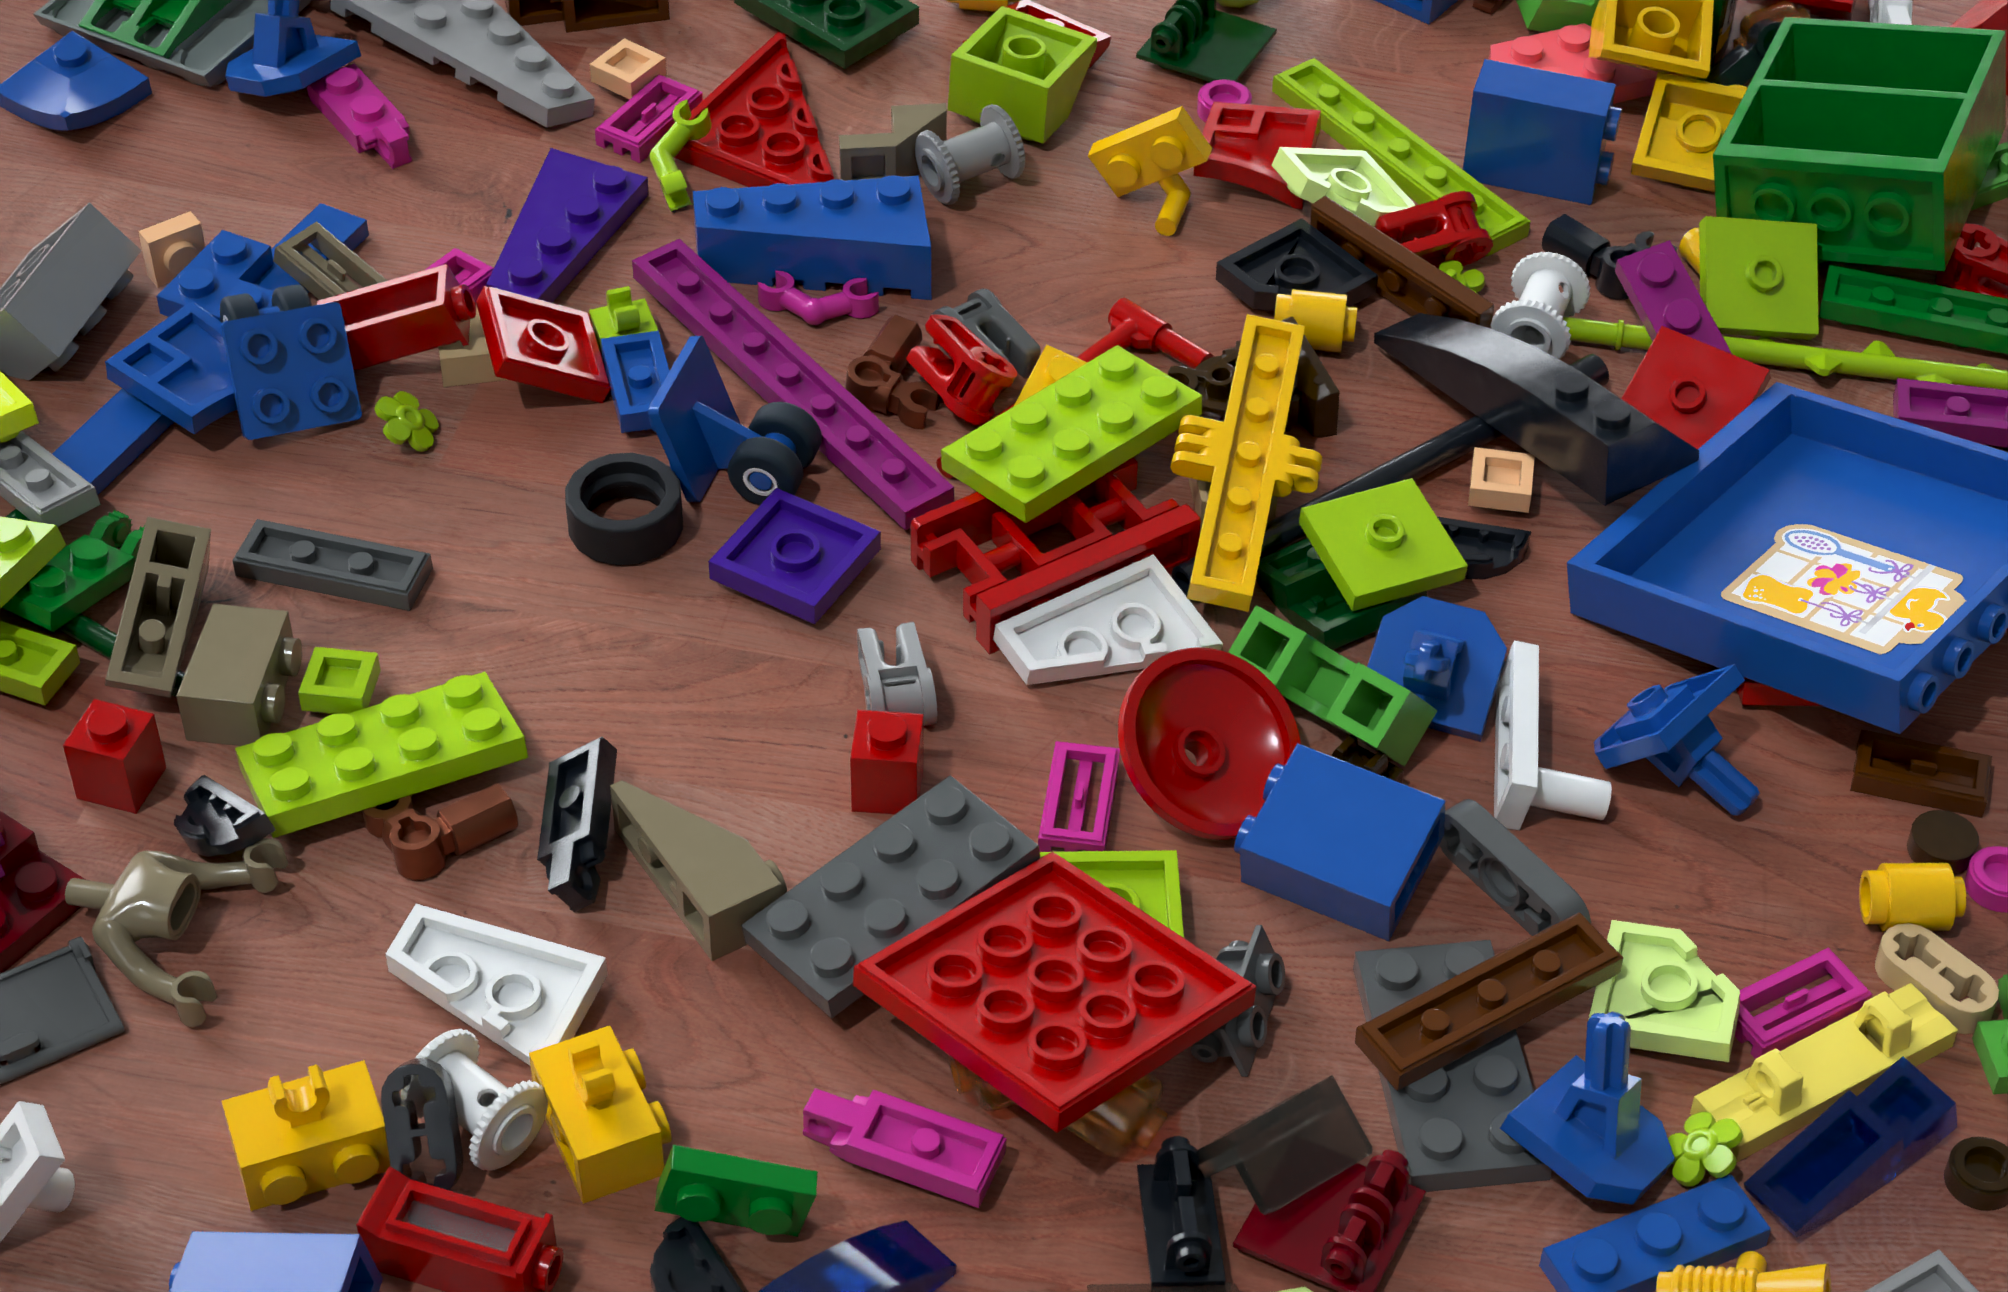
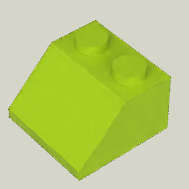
[948,6,1097,144]

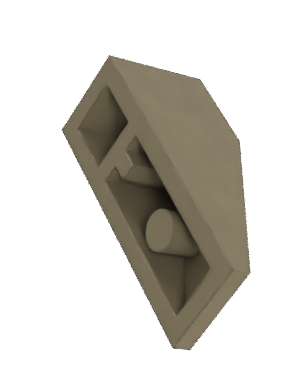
[105,517,211,698]
[610,780,787,961]

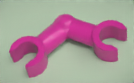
[757,270,879,325]

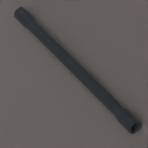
[1172,354,1609,600]

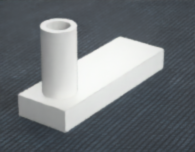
[1494,640,1612,831]

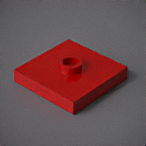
[476,286,611,403]
[1622,326,1771,449]

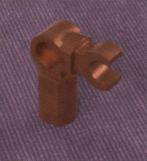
[845,314,940,430]
[362,783,518,880]

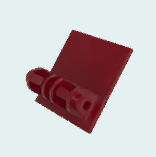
[1233,1136,1426,1292]

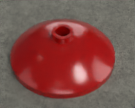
[1118,647,1301,840]

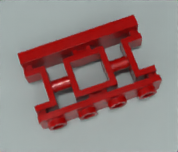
[910,457,1201,655]

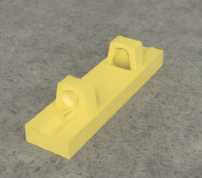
[1690,983,1958,1163]

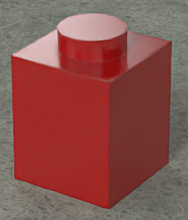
[63,699,167,814]
[850,710,924,815]

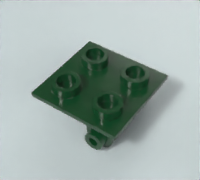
[1136,0,1277,83]

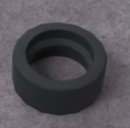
[565,453,683,565]

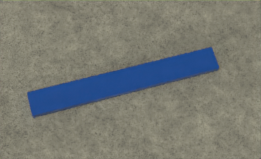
[52,203,369,495]

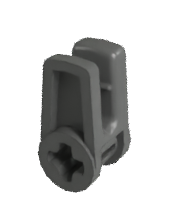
[931,288,1041,392]

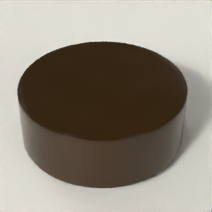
[1907,810,1979,875]
[1944,1137,2008,1211]

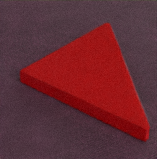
[674,32,834,187]

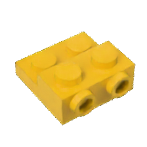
[1631,72,1748,192]

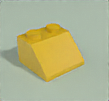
[1589,0,1714,79]

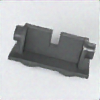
[1191,925,1285,1077]

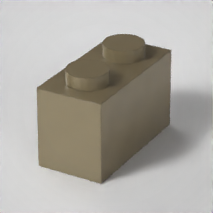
[176,604,302,746]

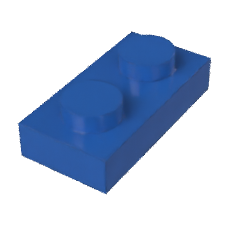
[601,330,669,433]

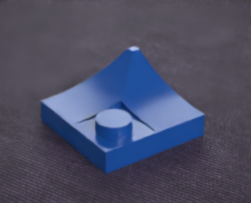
[0,31,152,130]
[105,301,237,434]

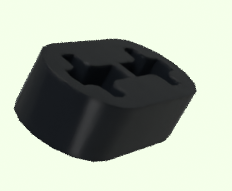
[381,1058,464,1190]

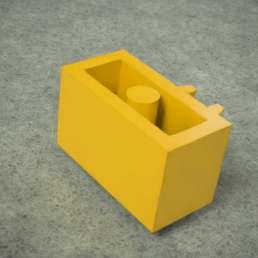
[529,1025,672,1204]
[222,1060,391,1211]

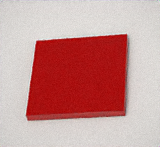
[853,851,1257,1133]

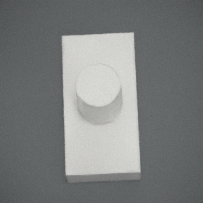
[0,1101,75,1242]

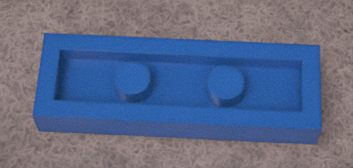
[1539,1174,1771,1292]

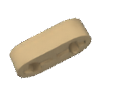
[1875,923,1999,1034]

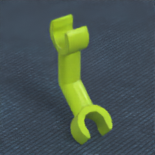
[650,99,712,211]

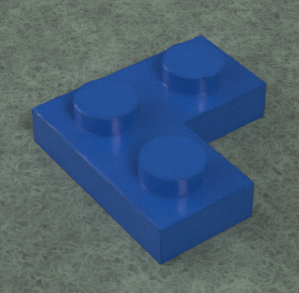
[156,230,274,321]

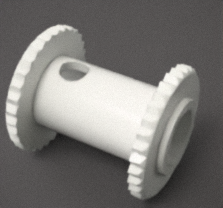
[1490,252,1591,360]
[401,1029,548,1171]

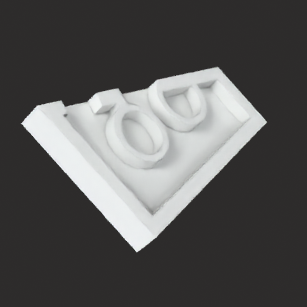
[993,554,1223,685]
[386,904,608,1066]

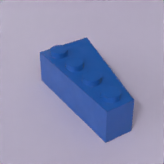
[692,175,932,300]

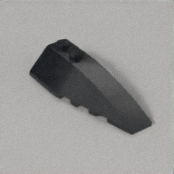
[1374,313,1699,506]

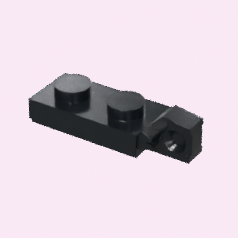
[537,737,617,912]

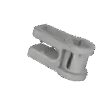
[857,622,937,726]

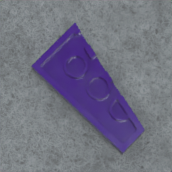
[486,148,649,303]

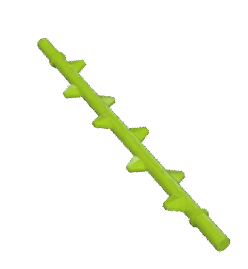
[1563,316,2008,390]

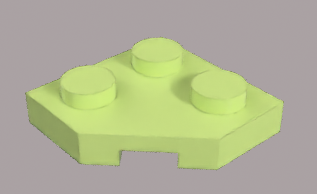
[1271,147,1416,227]
[1588,920,1740,1062]

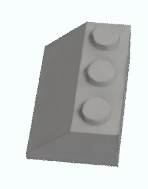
[0,202,142,381]

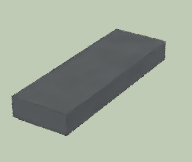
[232,519,433,611]

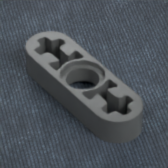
[1439,799,1591,936]

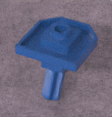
[225,0,361,97]
[1367,596,1507,742]
[1594,664,1759,816]
[1500,1012,1675,1205]

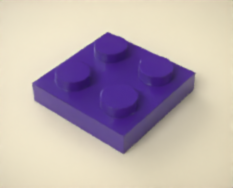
[708,488,881,624]

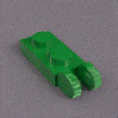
[2,510,145,632]

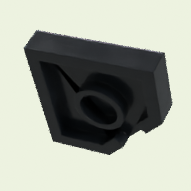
[1216,218,1378,311]

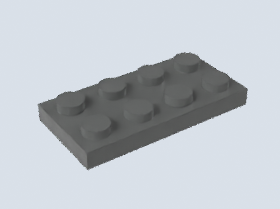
[741,775,1041,1019]
[1353,940,1552,1192]

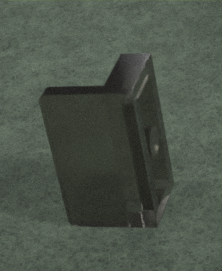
[1197,1075,1373,1215]

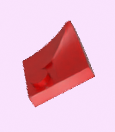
[1194,102,1321,209]

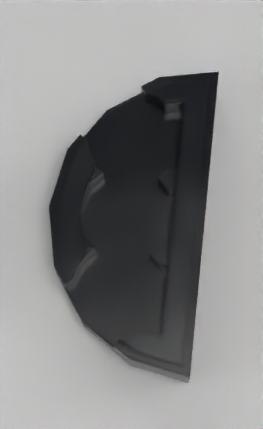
[1437,517,1531,580]
[174,775,276,857]
[650,1217,743,1292]

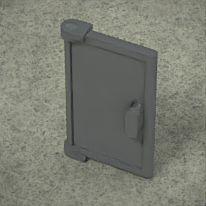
[0,936,125,1085]

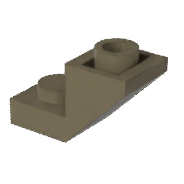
[839,103,947,181]

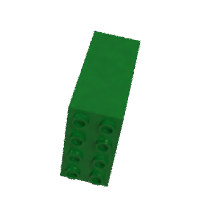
[1713,17,2006,271]

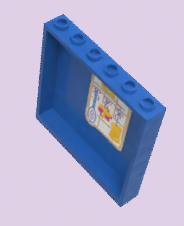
[1567,382,2008,734]

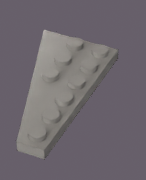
[330,0,595,127]

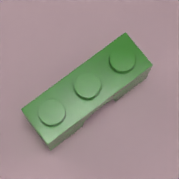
[1228,605,1438,767]

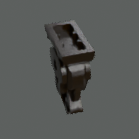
[1168,316,1340,437]

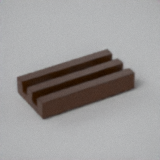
[1850,729,1992,818]

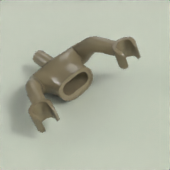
[65,838,288,1027]

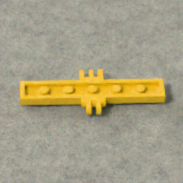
[1170,314,1323,612]

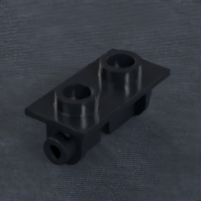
[1137,1136,1226,1287]

